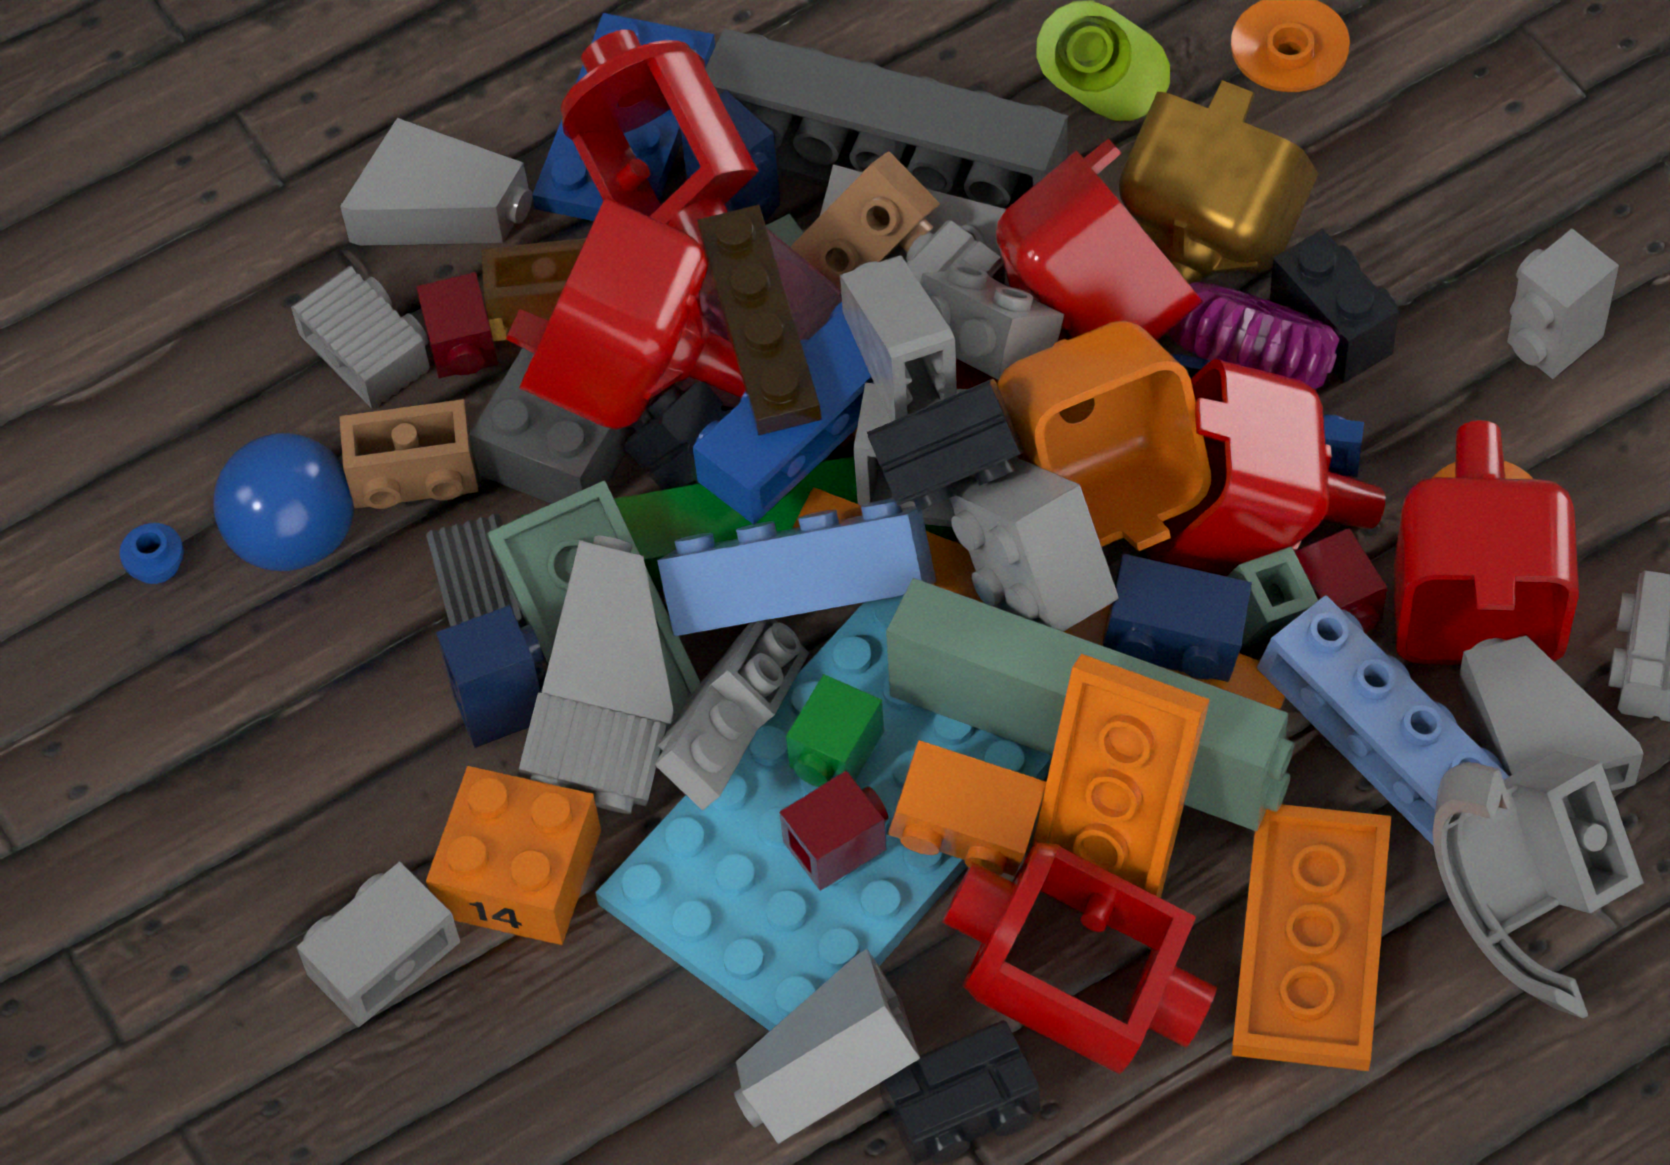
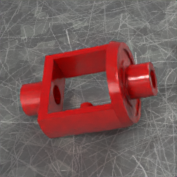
[560,29,759,249]
[942,841,1217,1075]

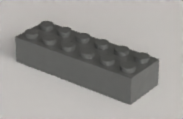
[705,28,1068,209]

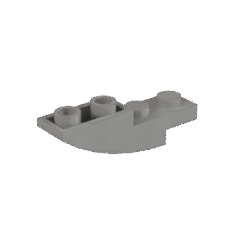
[655,619,809,811]

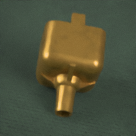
[1118,80,1319,337]

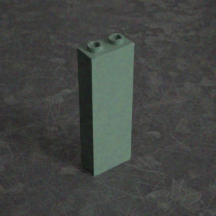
[886,578,1294,831]

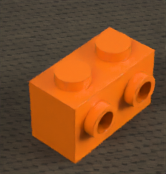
[887,740,1046,876]

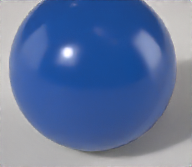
[213,433,355,571]

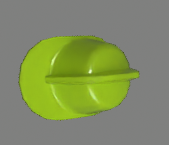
[1036,1,1170,121]

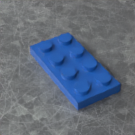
[532,13,715,221]

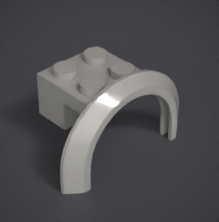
[1433,751,1644,1019]

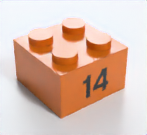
[426,766,601,945]

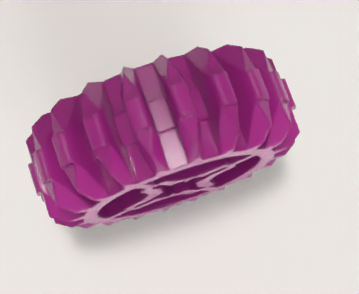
[1169,281,1339,388]

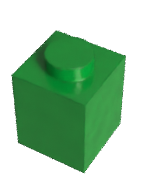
[786,674,884,787]

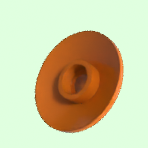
[1231,0,1350,92]

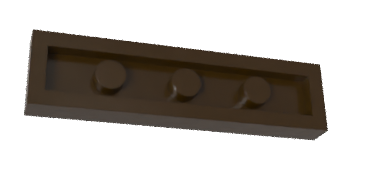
[698,205,822,435]

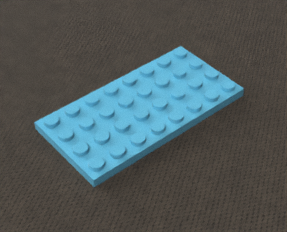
[596,595,1052,1031]

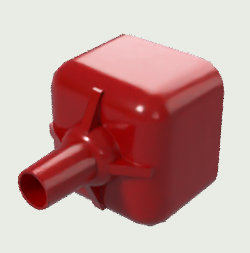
[996,138,1203,341]
[506,197,745,430]
[1145,359,1386,577]
[1394,420,1579,665]

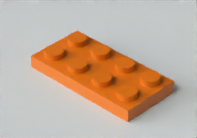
[1032,653,1210,898]
[1232,804,1391,1071]

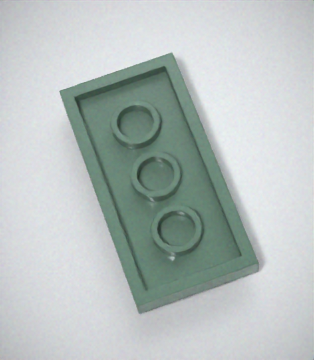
[487,480,700,735]

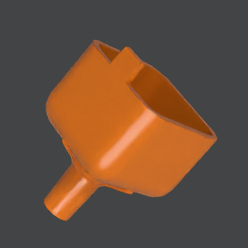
[997,321,1211,551]

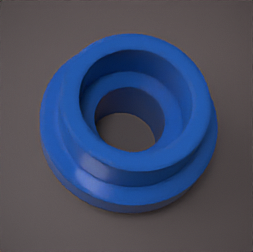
[120,523,184,584]

